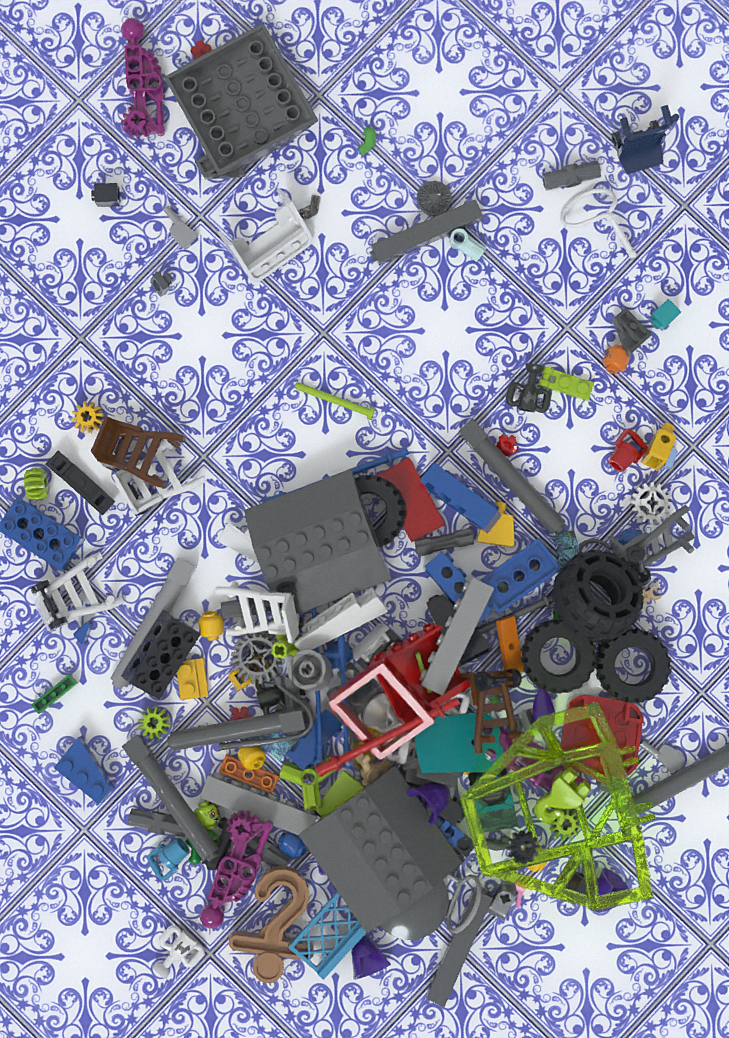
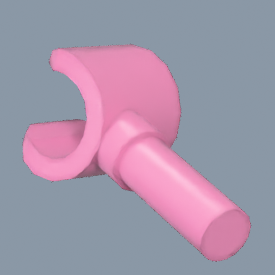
[514,879,525,908]

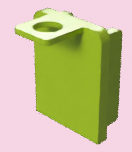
[316,770,365,819]

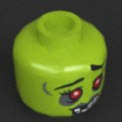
[193,801,221,830]

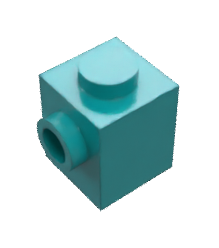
[649,298,681,331]

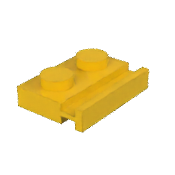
[177,658,209,700]

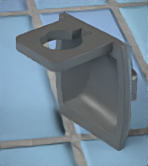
[337,662,377,705]

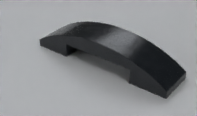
[45,450,116,516]

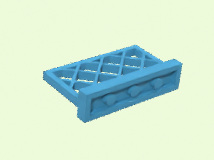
[288,891,366,980]

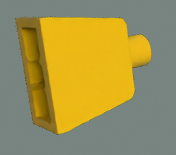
[641,423,677,471]
[476,502,514,548]

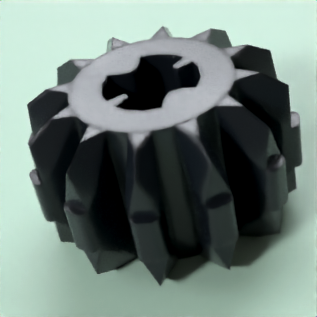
[505,830,541,865]

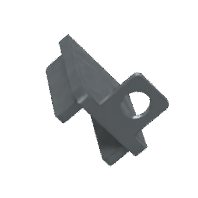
[403,742,463,787]

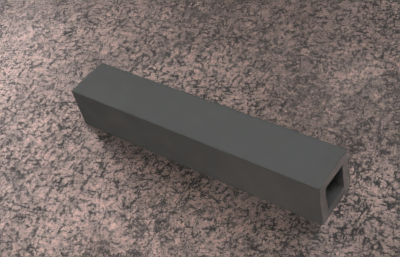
[369,199,483,266]
[426,887,493,1007]

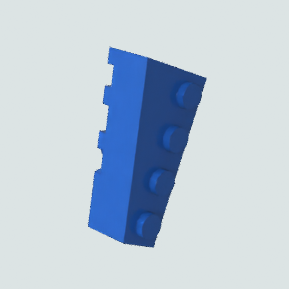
[420,462,502,534]

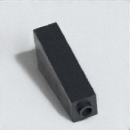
[426,594,493,667]

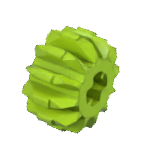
[23,468,49,500]
[138,706,171,739]
[549,809,582,841]

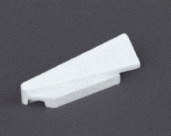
[218,522,258,563]
[294,586,388,651]

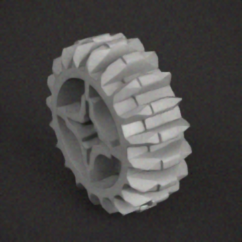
[231,632,283,684]

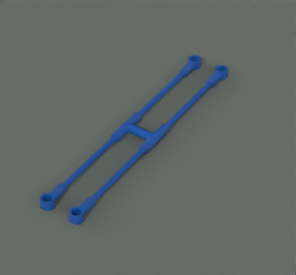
[312,598,354,769]

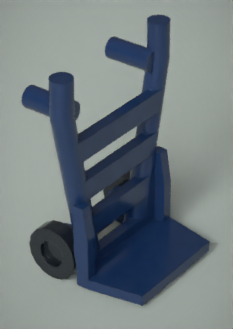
[612,105,679,175]

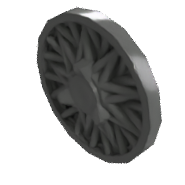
[417,181,452,216]

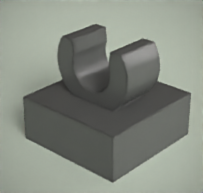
[150,271,174,297]
[515,708,536,732]

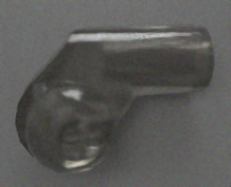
[298,195,321,219]

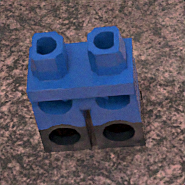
[435,816,477,873]

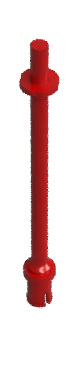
[315,697,461,777]

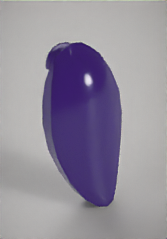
[532,689,555,734]

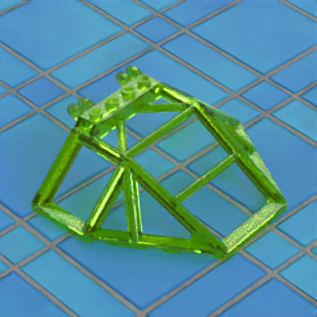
[460,702,656,911]

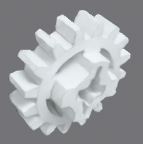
[630,482,673,524]

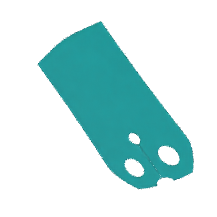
[414,712,504,773]

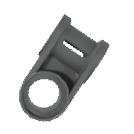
[487,881,517,920]

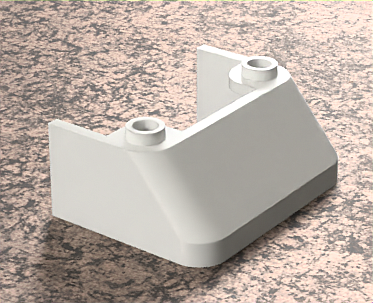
[217,188,313,282]

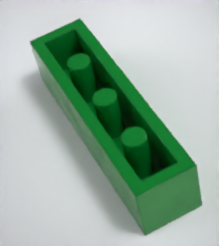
[31,674,78,714]

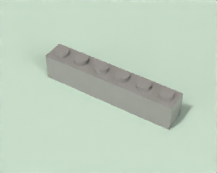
[419,578,494,696]
[200,773,318,835]

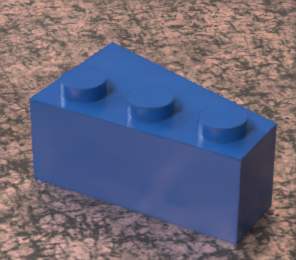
[286,708,343,770]
[54,736,115,804]

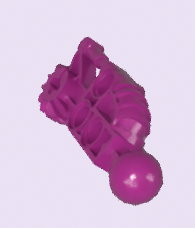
[121,17,166,139]
[200,810,274,929]

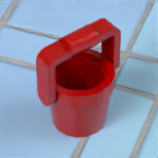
[608,429,647,472]

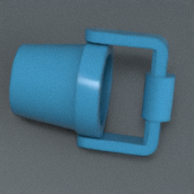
[147,838,190,881]

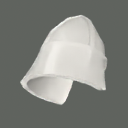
[362,693,402,733]

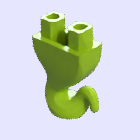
[534,767,591,825]

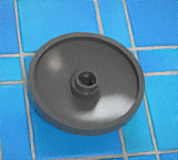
[379,880,449,940]

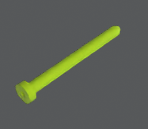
[295,382,376,420]

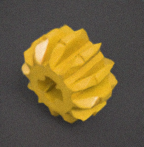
[71,401,104,434]

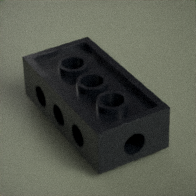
[121,610,201,700]

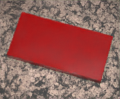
[376,458,445,543]

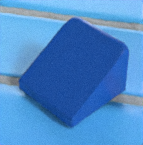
[73,622,93,645]

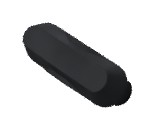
[202,817,232,870]

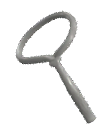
[446,873,481,933]

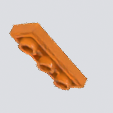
[496,615,524,673]
[219,754,279,794]

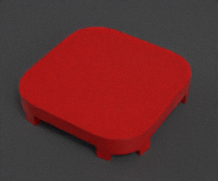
[560,695,644,779]

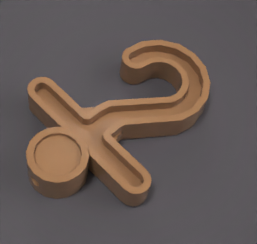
[229,866,314,983]

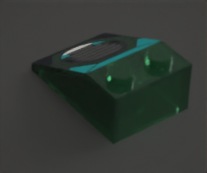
[468,766,518,833]

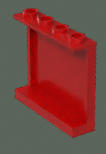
[369,623,471,724]

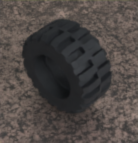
[354,475,407,547]
[521,619,597,694]
[594,629,672,703]

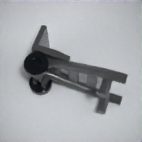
[609,505,695,586]

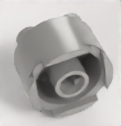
[288,650,333,692]

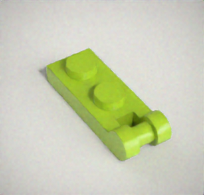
[538,367,594,402]

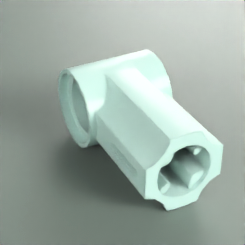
[449,229,486,262]

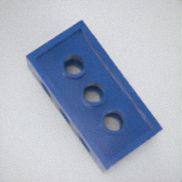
[0,497,85,572]
[479,538,561,615]
[423,552,492,624]

